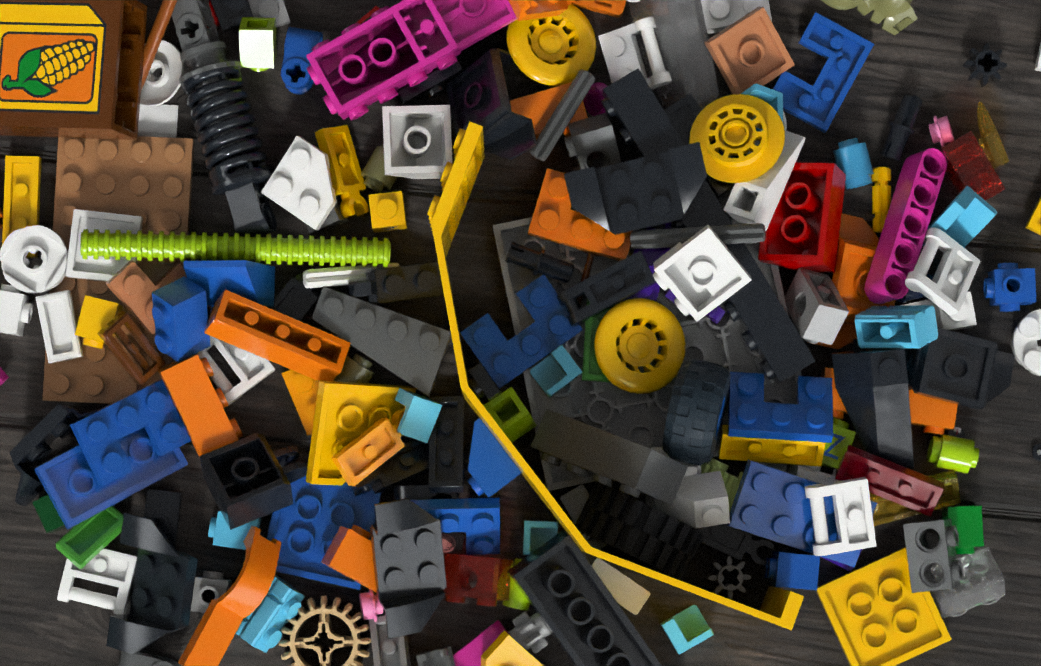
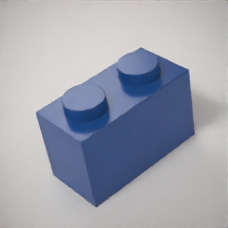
[152,276,210,363]
[764,551,820,591]

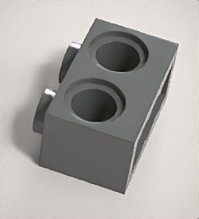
[903,519,963,593]

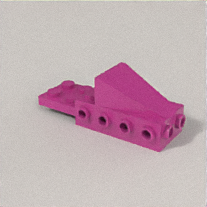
[306,0,517,120]

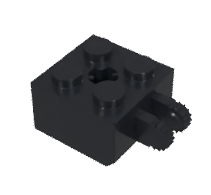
[200,433,307,530]

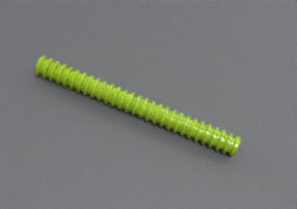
[80,229,391,268]

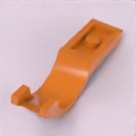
[178,526,282,666]

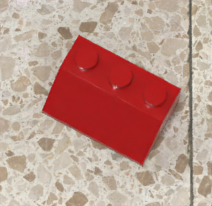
[758,162,846,273]

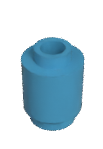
[833,138,874,190]

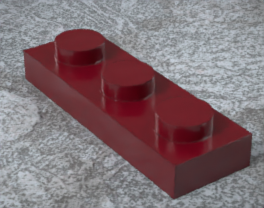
[835,445,945,517]

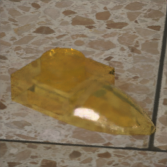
[977,101,1010,171]

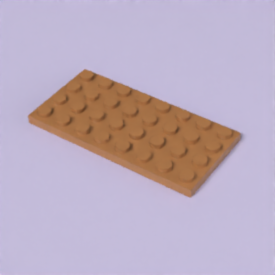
[42,136,194,404]

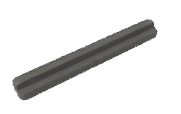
[630,223,766,249]

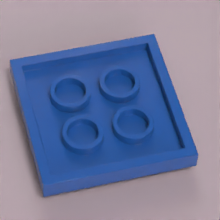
[267,475,382,590]

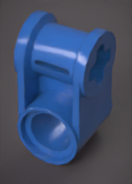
[281,27,323,95]

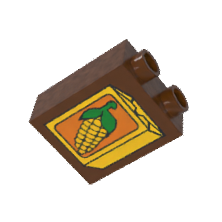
[0,0,148,140]

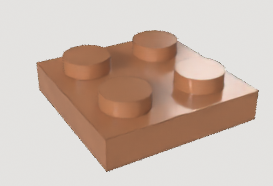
[704,7,795,95]

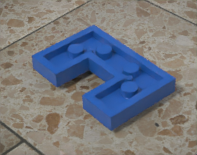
[773,12,874,133]
[460,275,583,389]
[728,372,833,443]
[70,380,192,486]
[410,498,500,555]

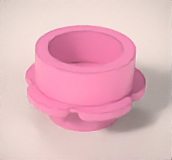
[928,115,954,148]
[359,589,383,622]

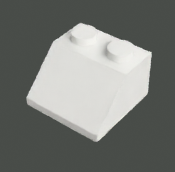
[382,105,453,179]

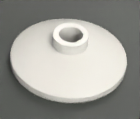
[140,40,185,106]

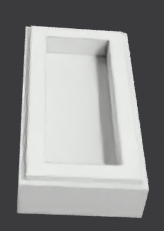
[35,290,84,364]

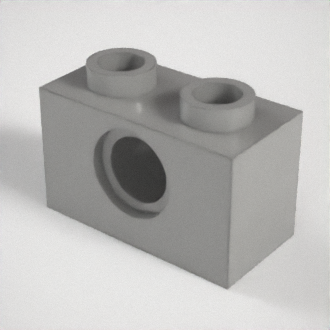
[785,268,849,345]

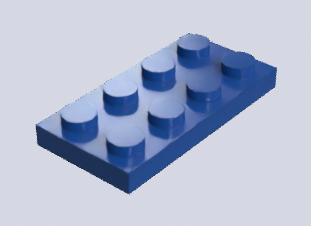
[34,427,188,530]
[726,459,877,568]

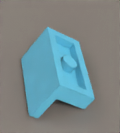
[922,185,997,248]

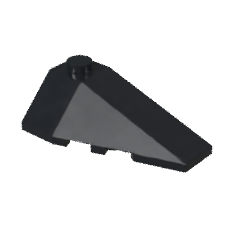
[831,348,914,470]

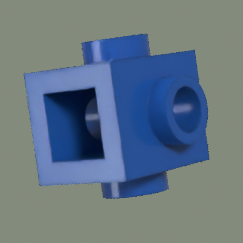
[983,263,1036,312]

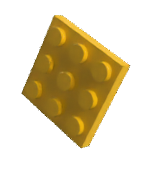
[816,547,952,666]

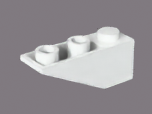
[724,130,806,231]

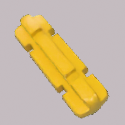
[872,167,891,233]

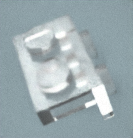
[930,547,1005,618]

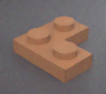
[105,261,187,334]

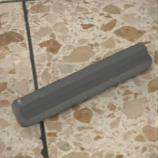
[530,69,595,161]

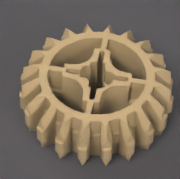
[279,596,371,666]

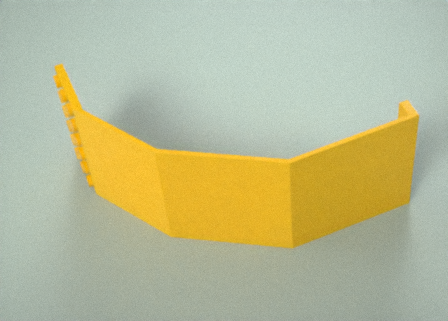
[427,121,804,631]

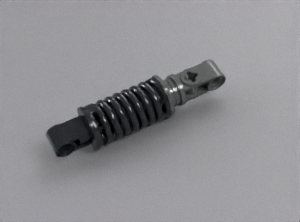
[172,0,277,237]

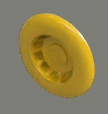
[506,3,596,86]
[689,94,785,183]
[594,298,686,394]

